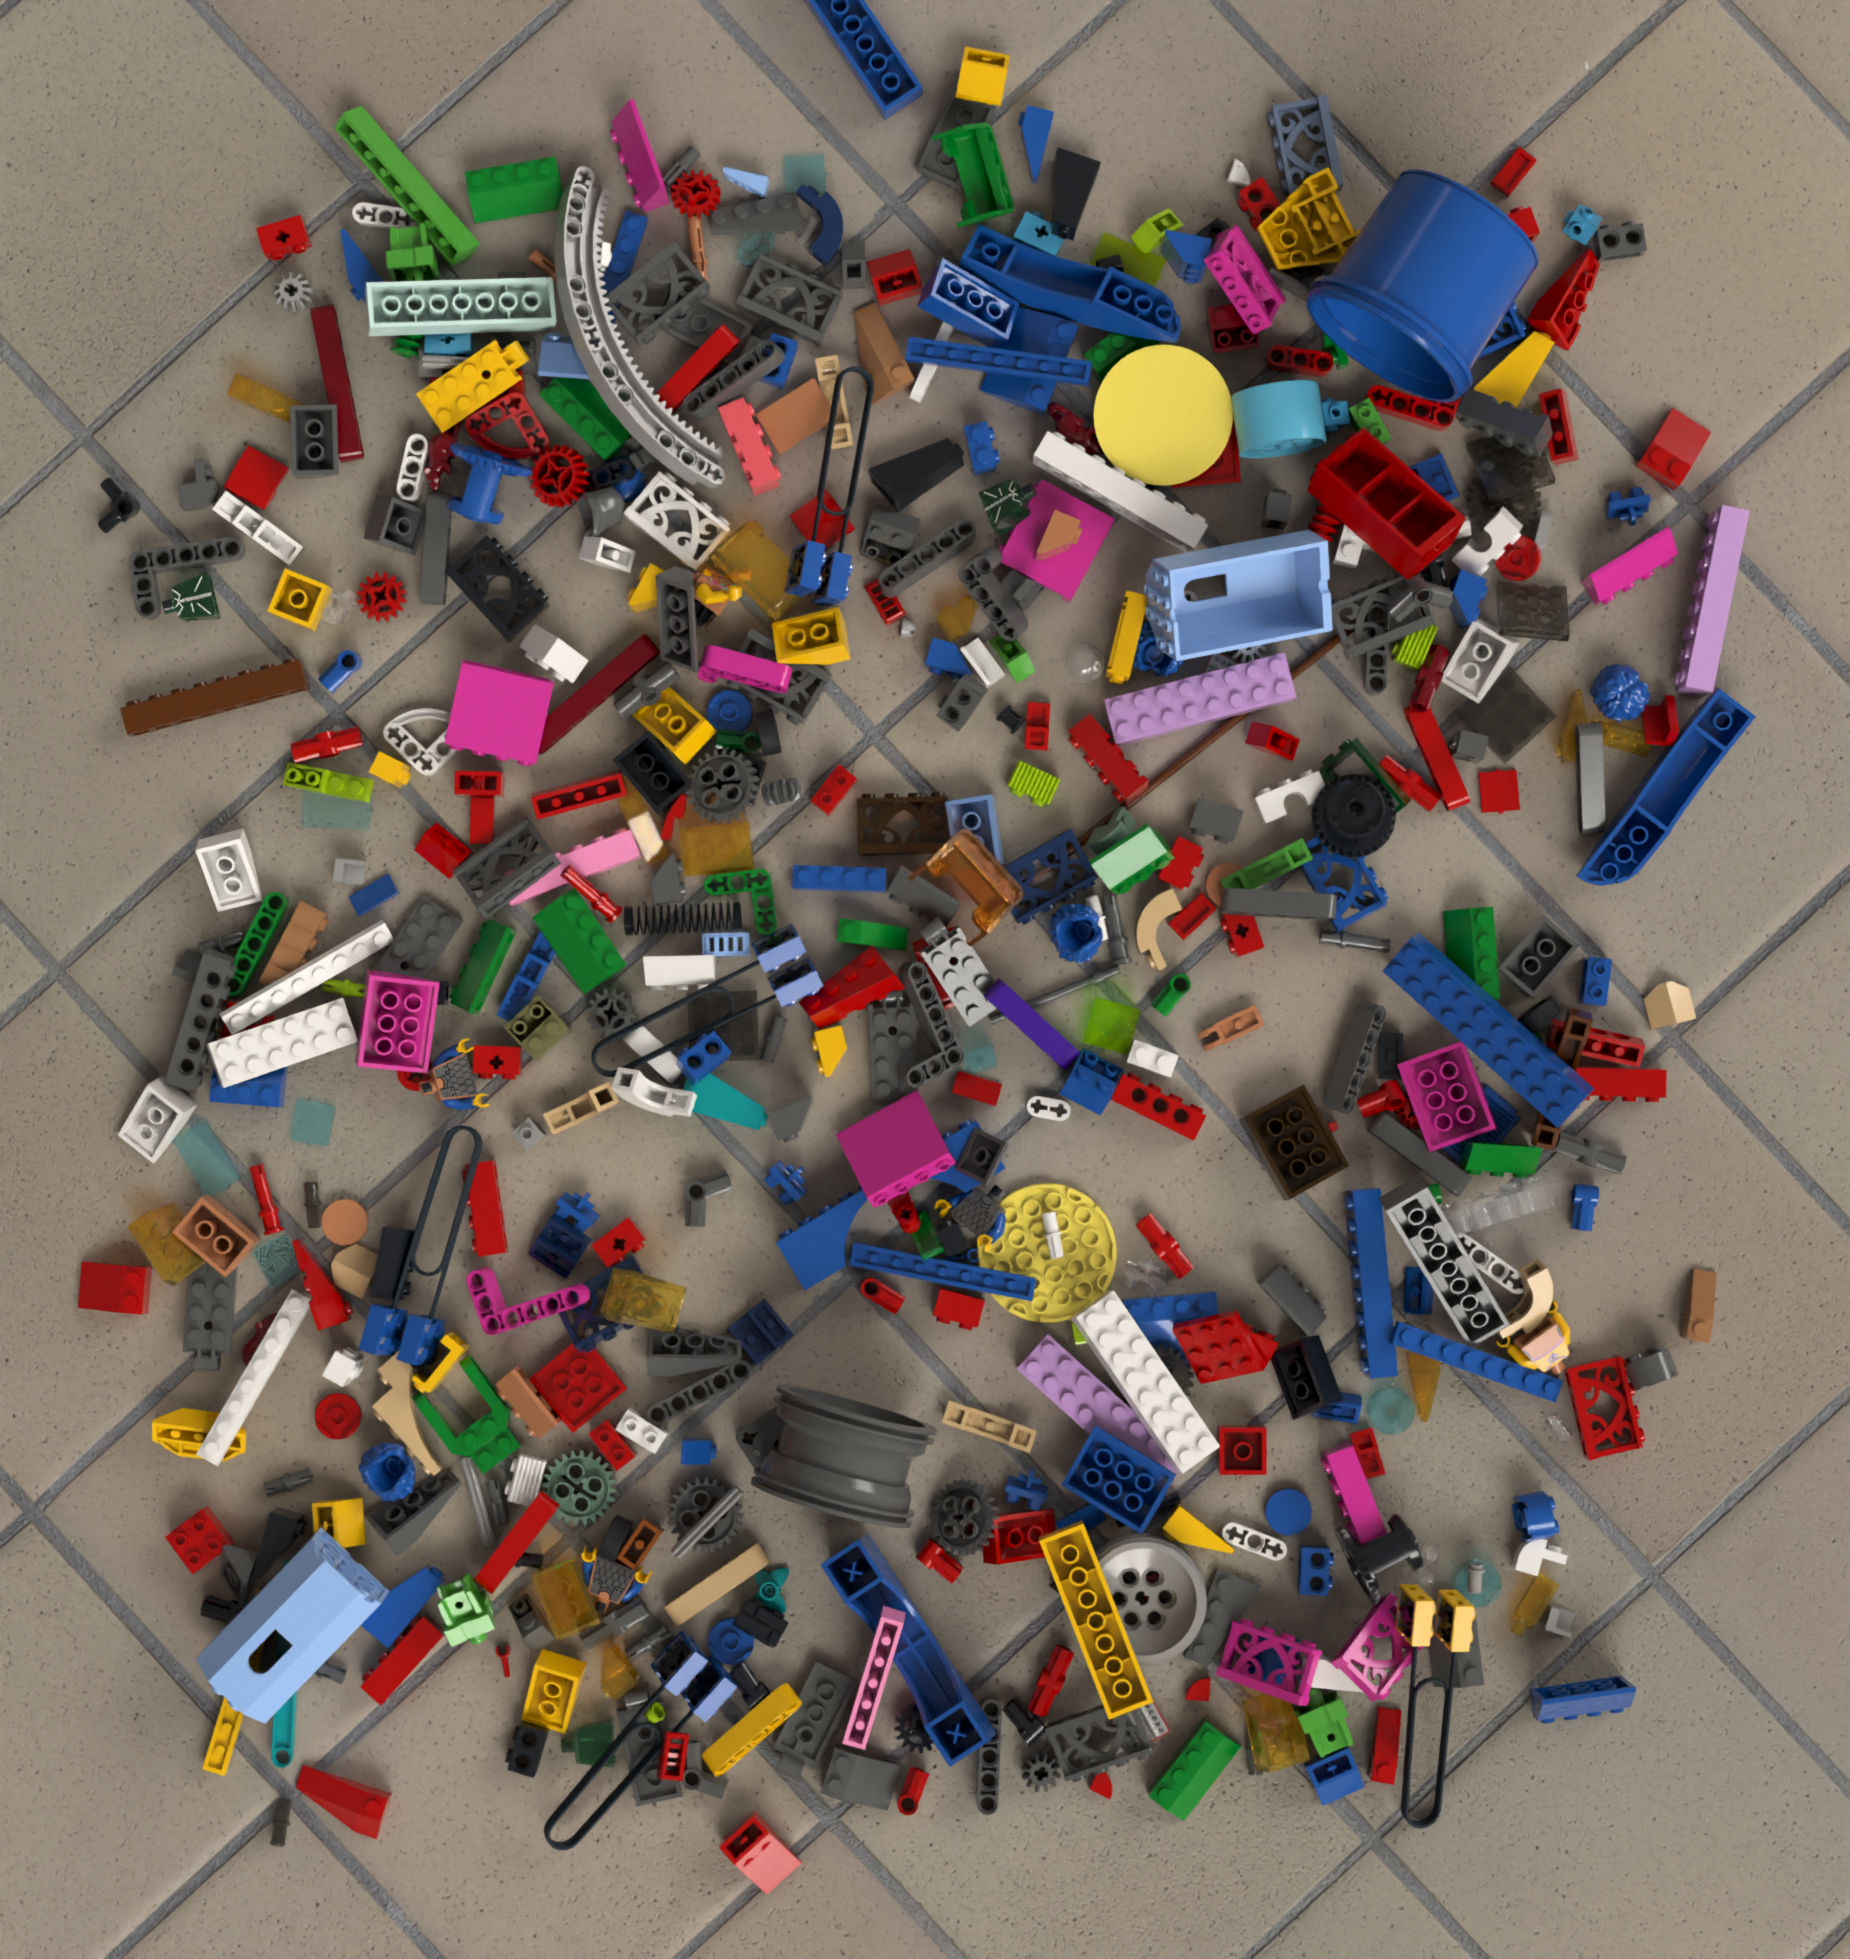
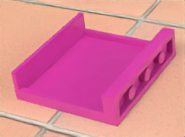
[998,479,1115,603]
[444,659,555,766]
[836,1090,956,1208]

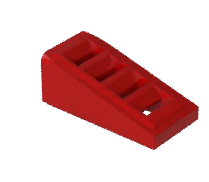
[864,578,906,627]
[656,1731,689,1781]

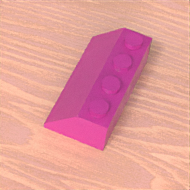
[1581,526,1678,605]

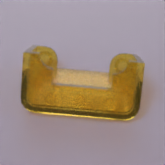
[708,520,804,623]

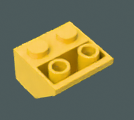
[956,46,1010,106]
[627,563,664,613]
[312,1497,366,1548]

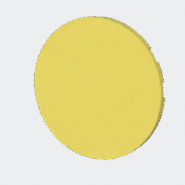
[1094,345,1233,486]
[977,1183,1117,1323]

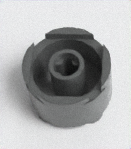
[1624,1345,1679,1391]

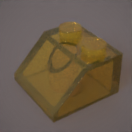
[600,1640,641,1701]

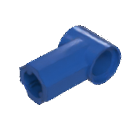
[318,650,362,693]
[1570,1184,1599,1231]

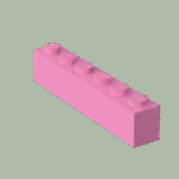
[504,827,642,906]
[842,1606,906,1750]

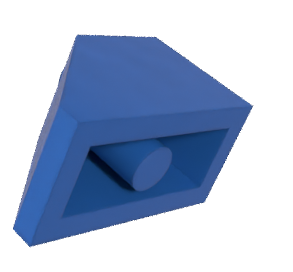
[680,1437,717,1465]

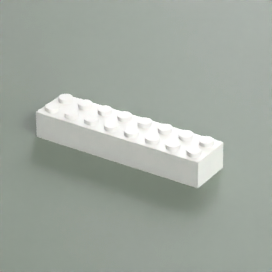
[1032,431,1208,553]
[1071,1291,1220,1474]

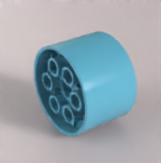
[1231,380,1327,458]

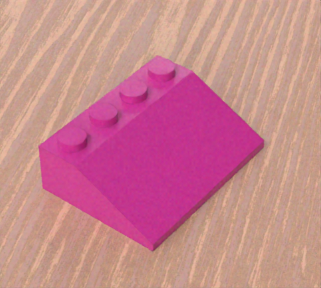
[609,99,670,213]
[355,970,440,1073]
[1397,1041,1498,1152]

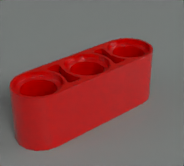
[1265,345,1334,377]

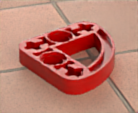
[465,390,550,459]

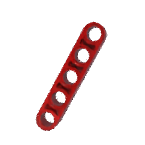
[655,324,741,415]
[1403,706,1470,812]
[474,1491,560,1594]

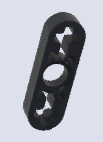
[578,459,636,495]

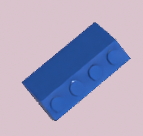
[917,258,1019,348]

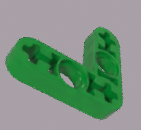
[704,869,777,936]

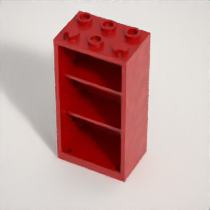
[1307,427,1466,581]

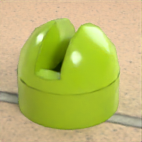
[644,1702,665,1723]

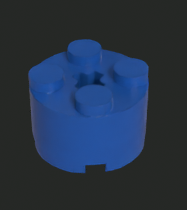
[1512,1491,1559,1543]

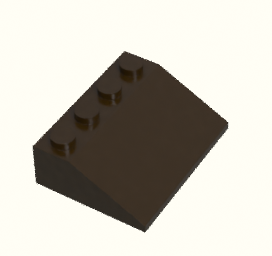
[1239,1084,1349,1201]

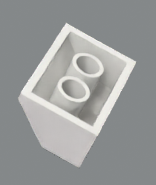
[643,955,717,991]

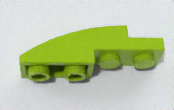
[282,762,374,803]

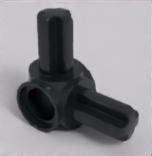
[98,477,140,533]

